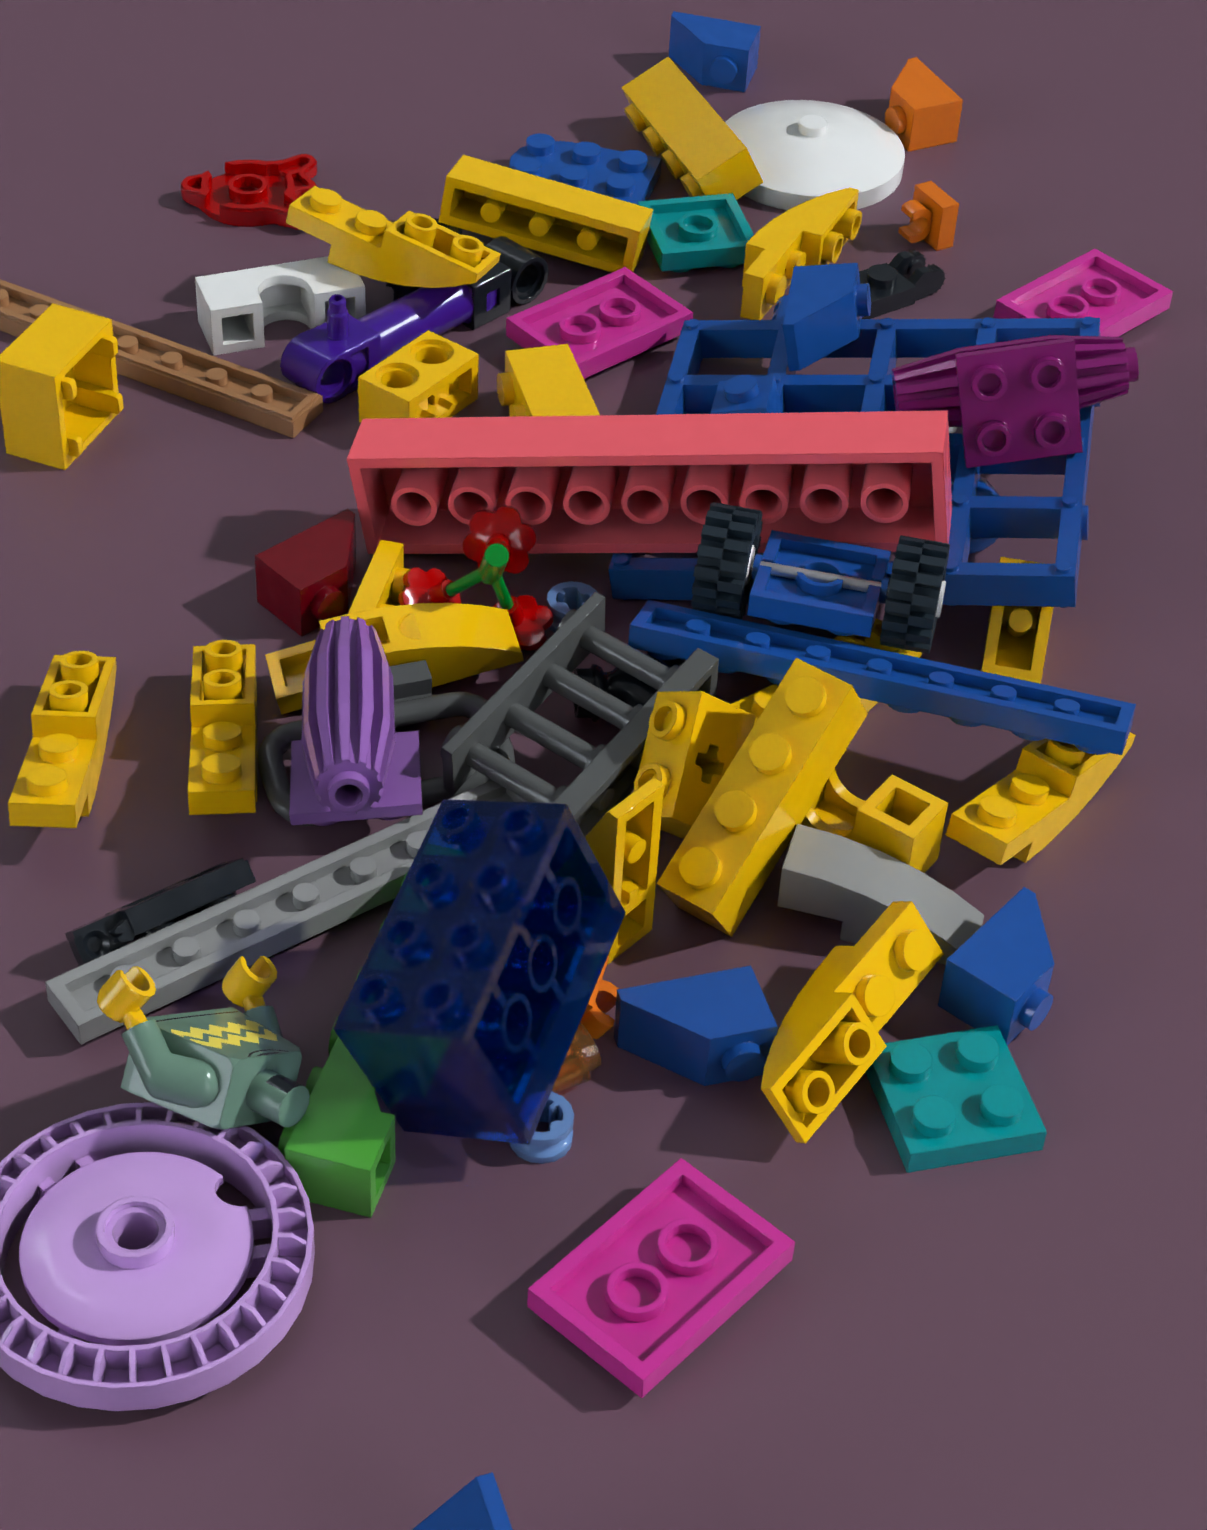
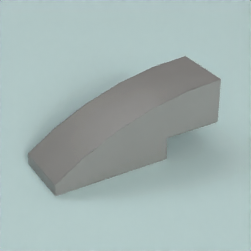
[777,824,984,965]

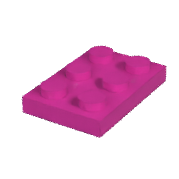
[993,249,1173,337]
[506,267,693,379]
[527,1158,795,1398]

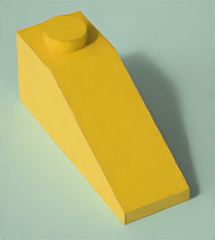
[548,777,664,965]

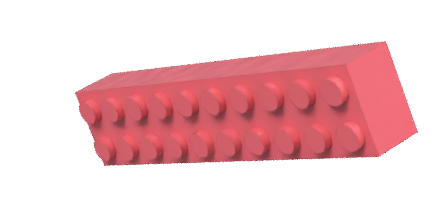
[347,410,952,554]

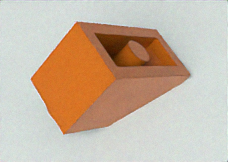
[885,57,963,152]

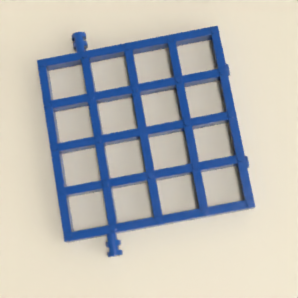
[608,295,1101,608]

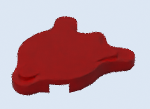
[181,154,317,230]

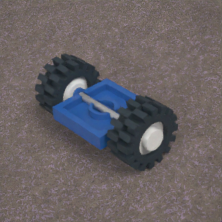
[691,502,950,654]

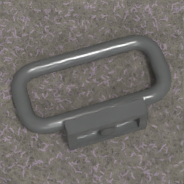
[257,660,515,826]

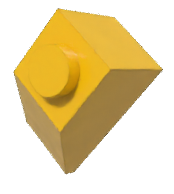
[981,557,1054,684]

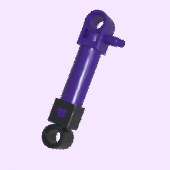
[280,236,549,404]

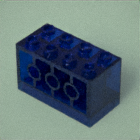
[333,799,626,1145]

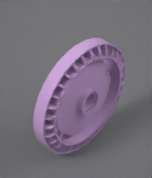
[0,1102,315,1411]

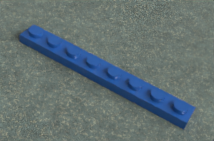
[628,600,1136,755]

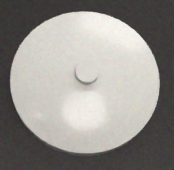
[725,100,905,210]

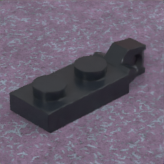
[65,858,256,966]

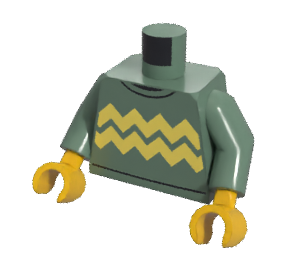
[97,956,310,1130]

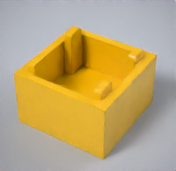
[0,303,124,470]

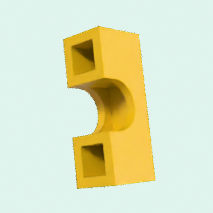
[801,769,948,873]

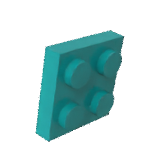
[638,193,754,273]
[866,1025,1047,1173]

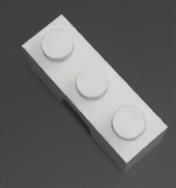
[195,256,366,356]

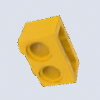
[357,330,479,423]

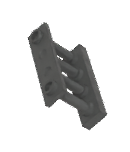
[441,592,719,860]

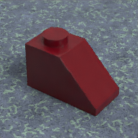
[255,509,356,637]

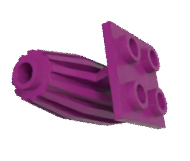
[892,335,1139,468]

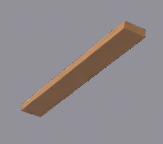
[0,279,323,438]

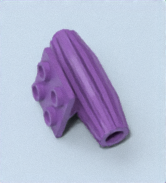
[289,616,423,826]

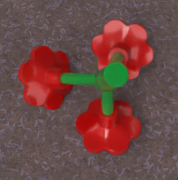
[398,505,553,651]

